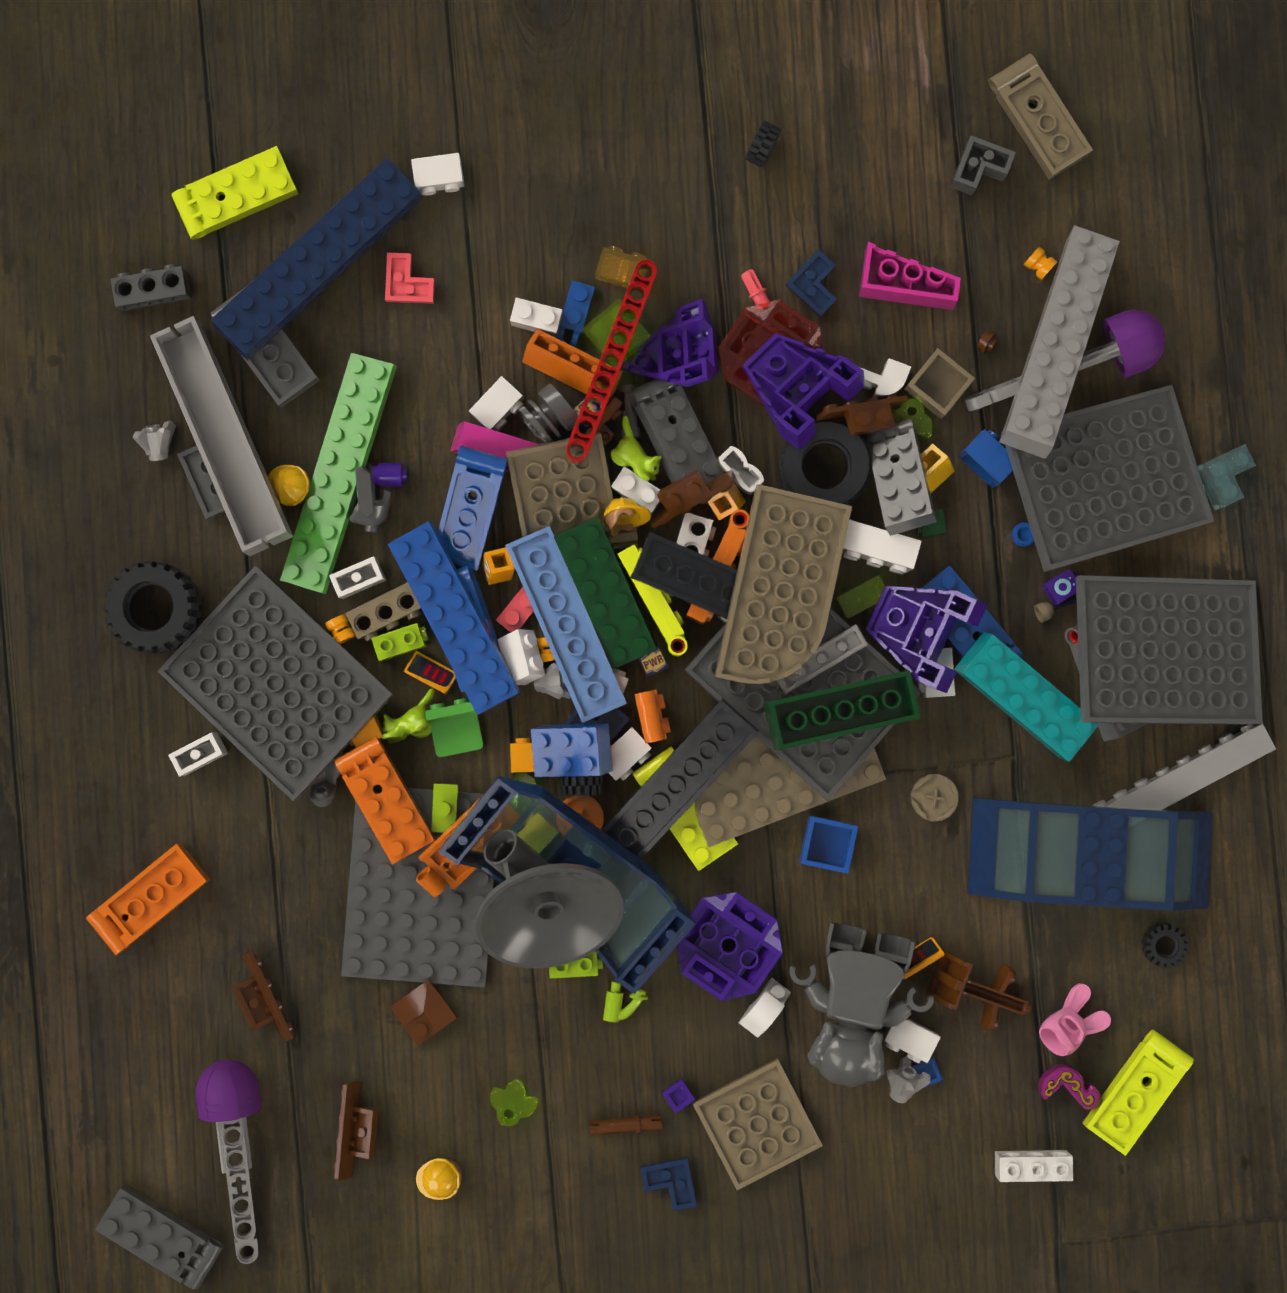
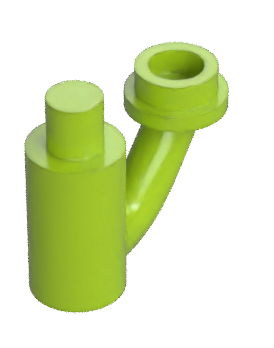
[603,981,648,1022]

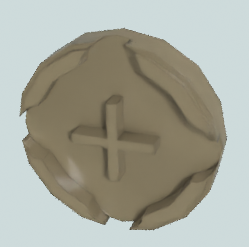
[910,774,959,821]

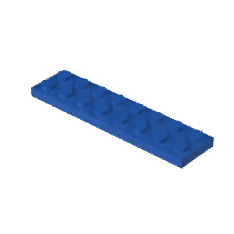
[388,521,521,715]

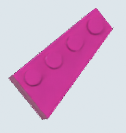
[859,242,961,310]
[450,421,540,472]

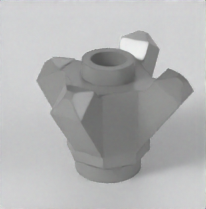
[133,421,176,461]
[534,663,571,699]
[886,1057,930,1103]

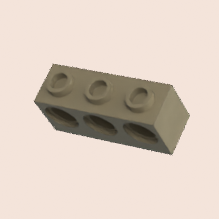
[345,582,422,642]

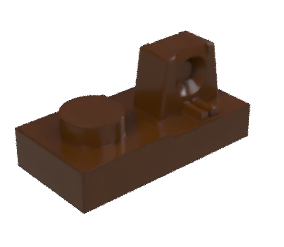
[585,397,623,446]

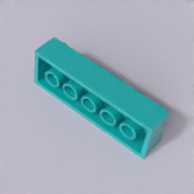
[954,632,1098,762]

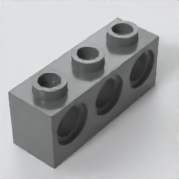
[110,264,191,311]

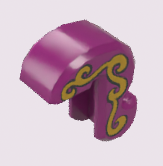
[1038,1064,1100,1109]

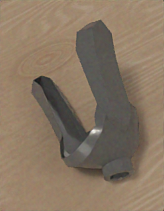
[349,462,391,532]

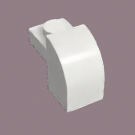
[861,358,911,399]
[739,978,791,1038]

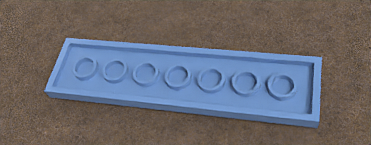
[505,526,627,723]

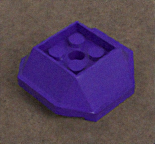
[677,892,783,1001]

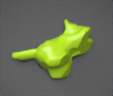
[611,416,662,482]
[382,688,434,743]

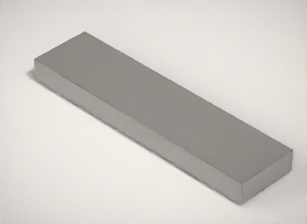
[777,624,868,694]

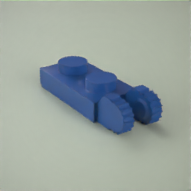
[557,280,595,348]

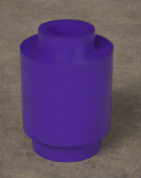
[372,463,408,487]

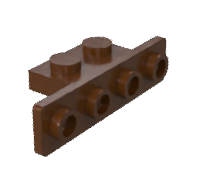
[816,394,908,436]
[650,469,735,528]
[231,951,293,1042]
[334,1081,379,1181]

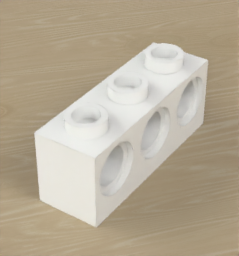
[677,513,716,557]
[995,1150,1073,1182]

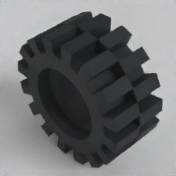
[745,120,782,168]
[559,775,603,796]
[1141,923,1189,968]

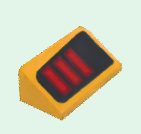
[403,651,456,694]
[903,937,944,979]

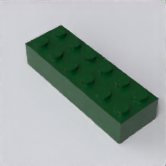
[554,515,657,669]
[763,670,921,750]

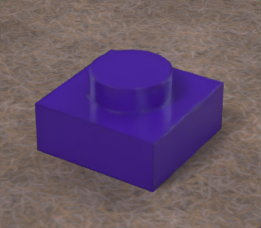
[662,1078,695,1113]

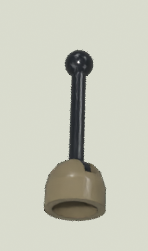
[1034,597,1077,623]

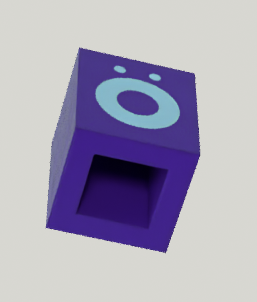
[1041,569,1078,605]

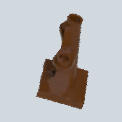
[926,950,1031,1031]

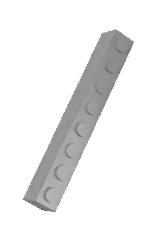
[1092,724,1276,827]

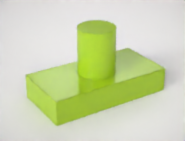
[431,783,459,833]

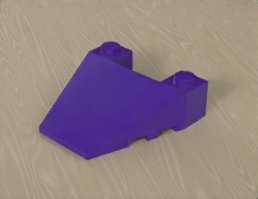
[743,333,865,450]
[866,586,988,693]

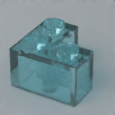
[1197,444,1256,510]

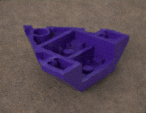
[621,299,719,387]

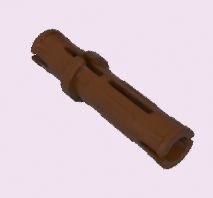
[589,1114,663,1136]

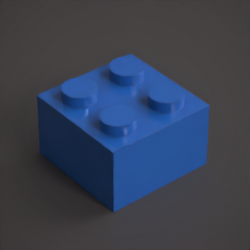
[958,429,1013,489]
[799,815,858,874]

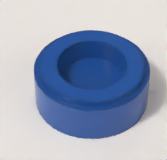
[1011,522,1034,547]

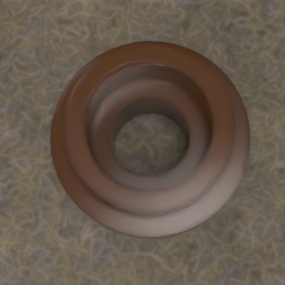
[977,331,998,354]

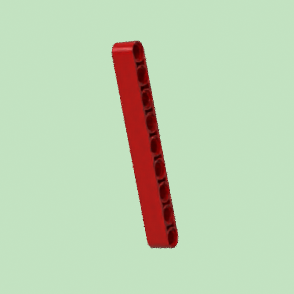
[565,259,657,465]

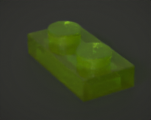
[836,575,885,619]

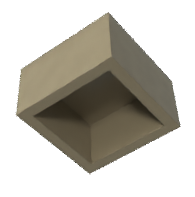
[904,348,975,419]

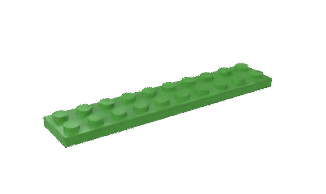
[280,353,397,594]

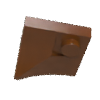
[390,979,458,1047]

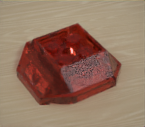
[718,300,823,407]

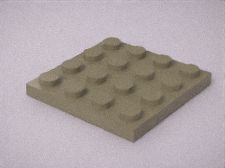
[505,432,613,538]
[692,1058,823,1190]

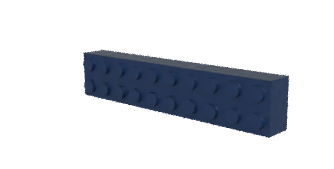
[211,158,421,361]

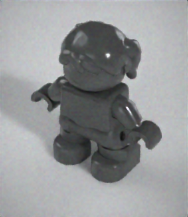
[790,922,934,1087]

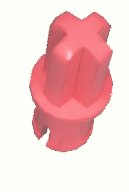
[741,269,775,317]

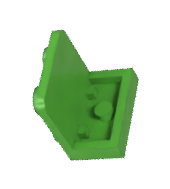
[425,698,483,757]

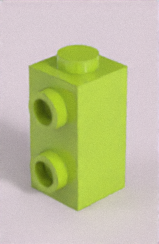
[371,623,429,661]
[549,951,603,978]

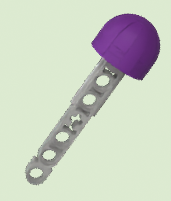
[964,310,1166,411]
[196,1060,262,1264]

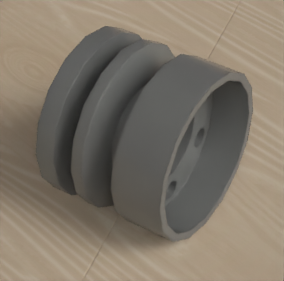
[518,383,578,443]

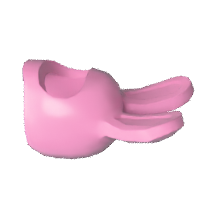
[1039,983,1111,1056]

